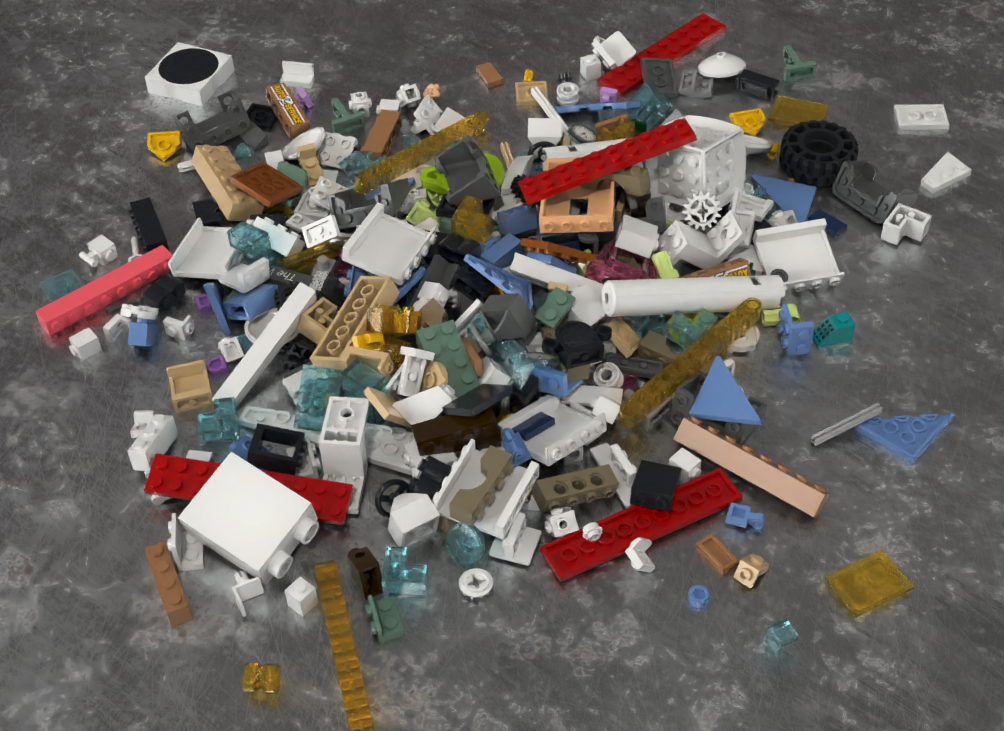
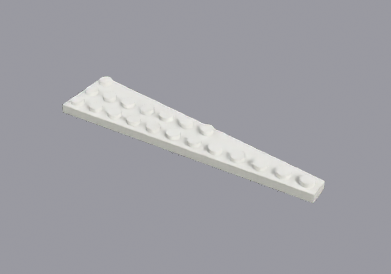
[238,406,477,475]

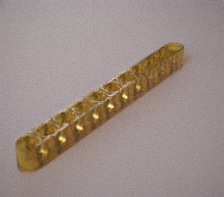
[353,111,490,195]
[619,298,762,428]
[313,560,374,731]

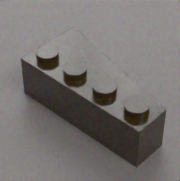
[411,406,502,456]

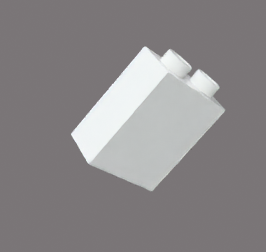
[178,452,319,586]

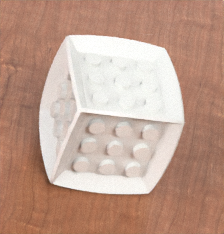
[645,115,746,223]

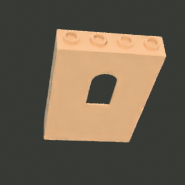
[539,157,616,233]

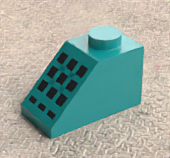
[812,312,855,348]

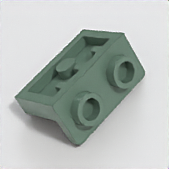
[365,595,405,643]

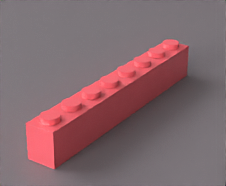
[35,245,173,336]

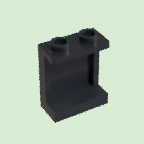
[630,460,682,512]

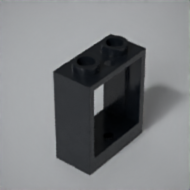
[247,423,307,475]

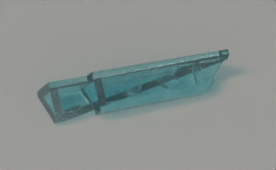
[492,339,534,390]

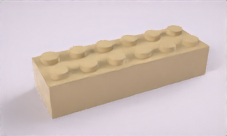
[191,145,264,221]
[309,276,400,376]

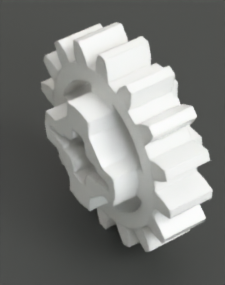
[682,190,722,230]

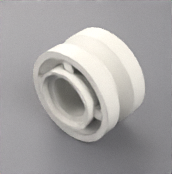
[556,82,579,106]
[593,362,624,388]

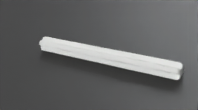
[531,87,581,145]

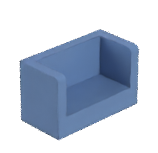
[497,204,538,235]

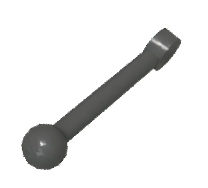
[106,296,144,313]

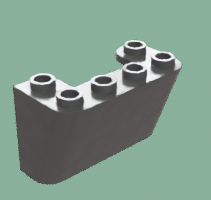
[173,90,251,152]
[596,196,666,242]
[670,372,767,445]

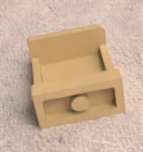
[339,345,397,387]
[166,360,214,413]

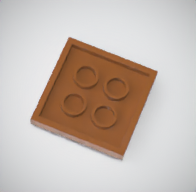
[229,162,303,207]
[520,238,596,264]

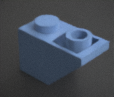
[128,318,161,346]

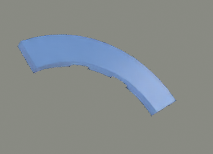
[553,101,641,113]

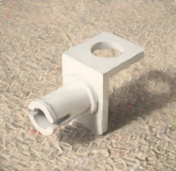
[231,571,264,617]

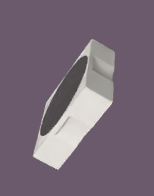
[145,42,235,107]

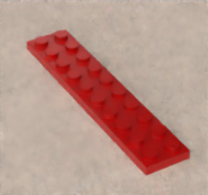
[597,13,726,98]
[518,118,697,205]
[144,453,354,526]
[540,468,743,583]

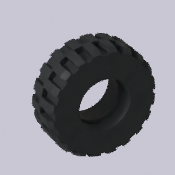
[779,120,859,187]

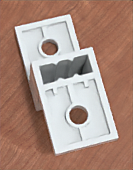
[641,210,747,279]
[319,396,371,514]

